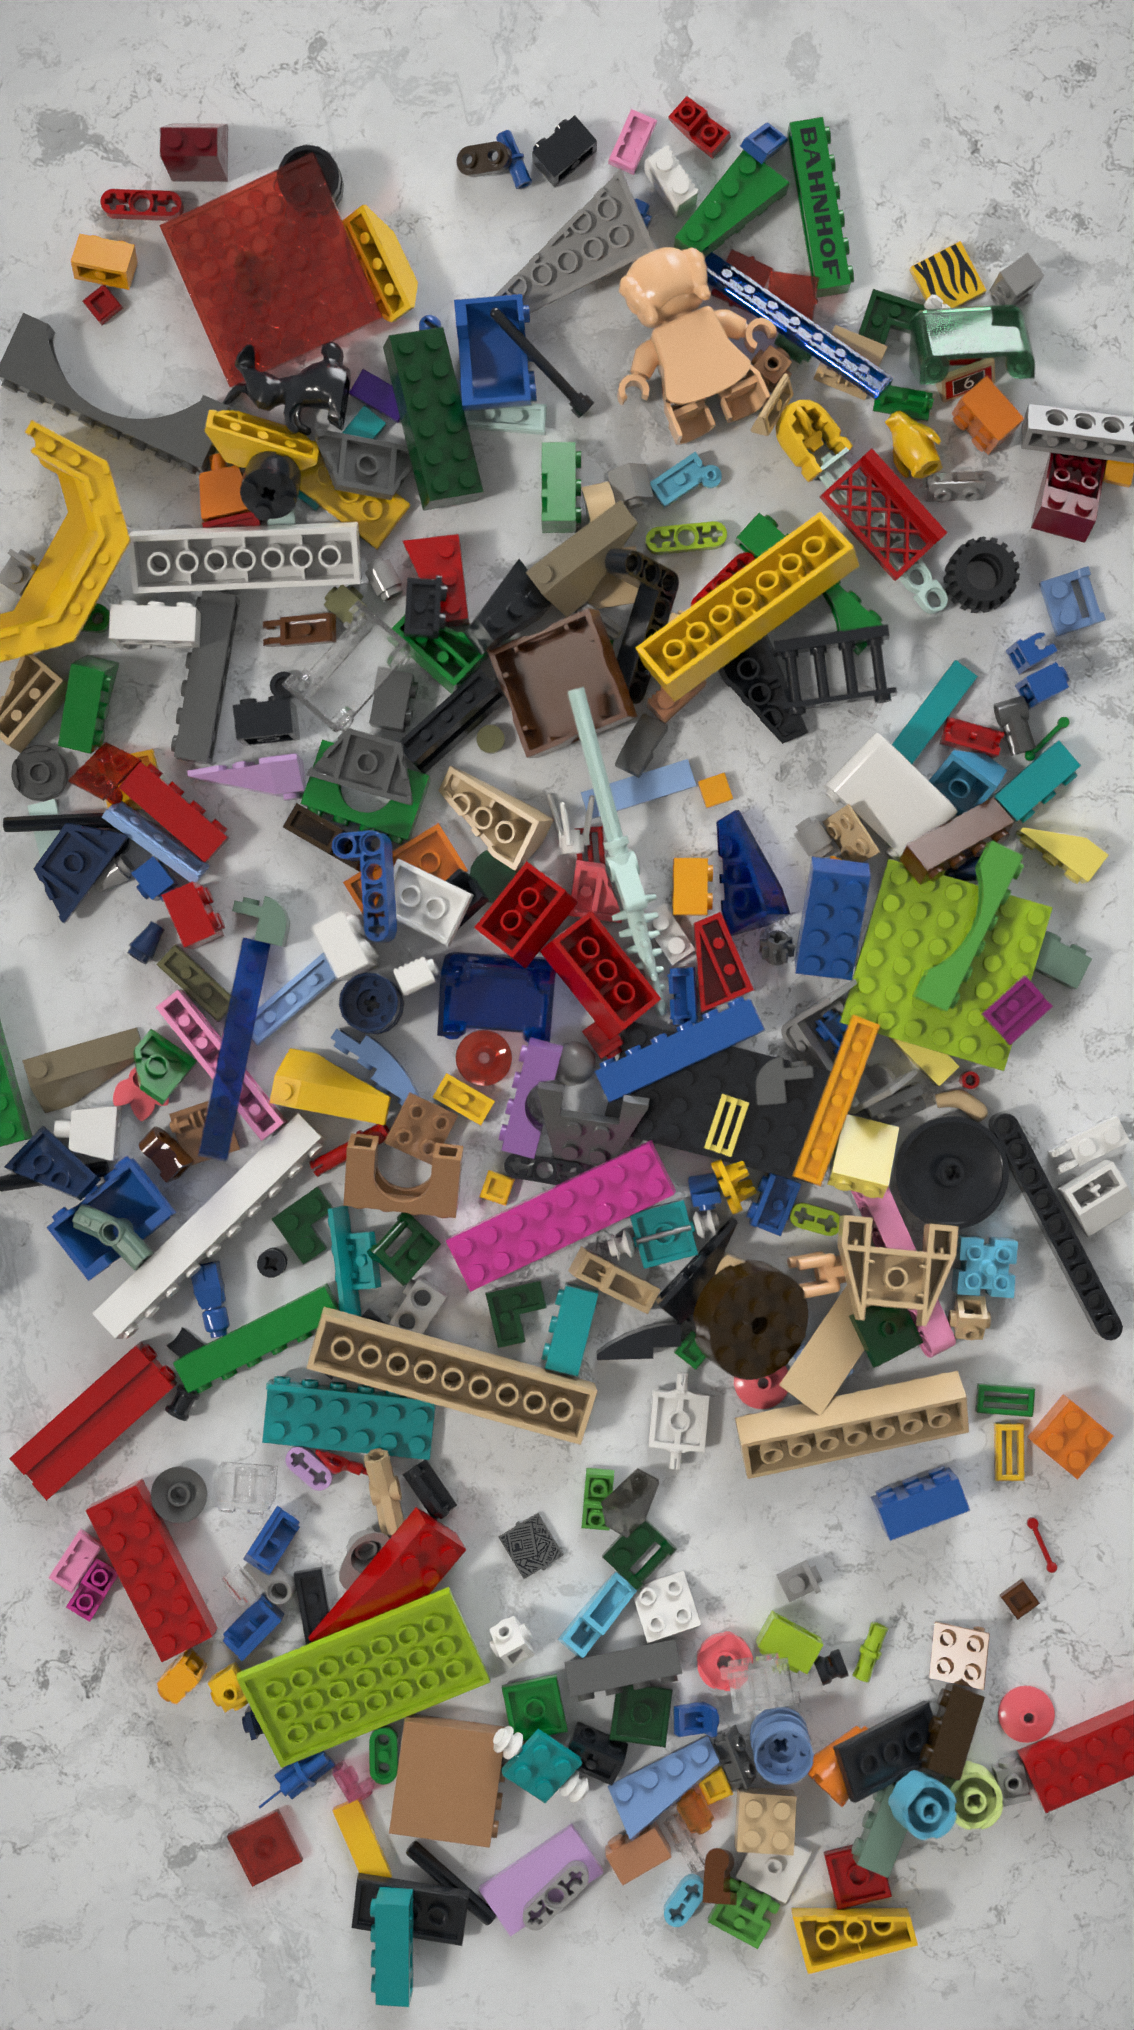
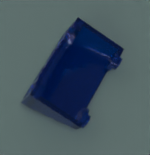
[437,952,556,1043]

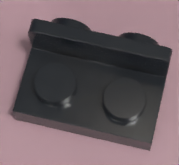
[567,1722,628,1786]

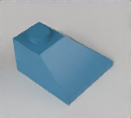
[928,750,1007,816]

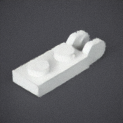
[1047,1116,1130,1174]

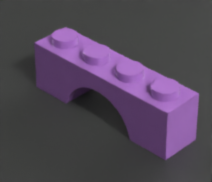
[498,1037,563,1159]

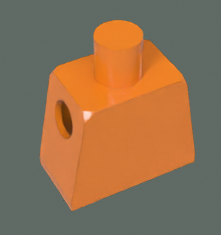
[199,453,251,522]

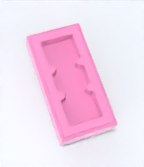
[608,109,657,175]
[49,1529,103,1593]

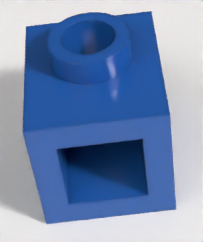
[131,856,179,902]

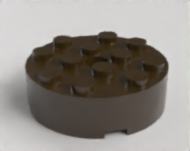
[693,1260,808,1380]

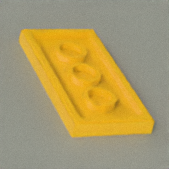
[299,450,411,550]

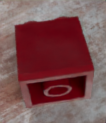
[160,123,228,182]

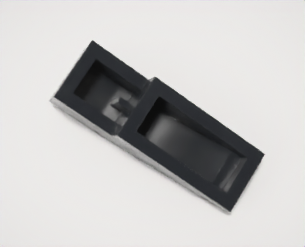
[596,1321,681,1360]

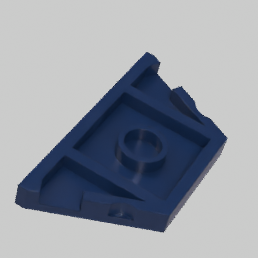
[33,823,128,923]

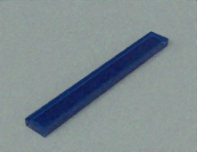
[704,252,894,400]
[198,937,271,1162]

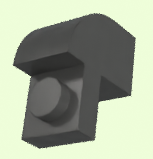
[756,1057,814,1105]

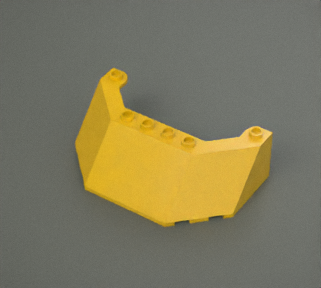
[0,420,131,663]

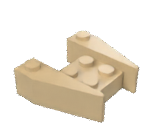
[837,1215,958,1326]

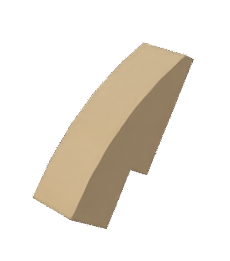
[568,1246,661,1314]

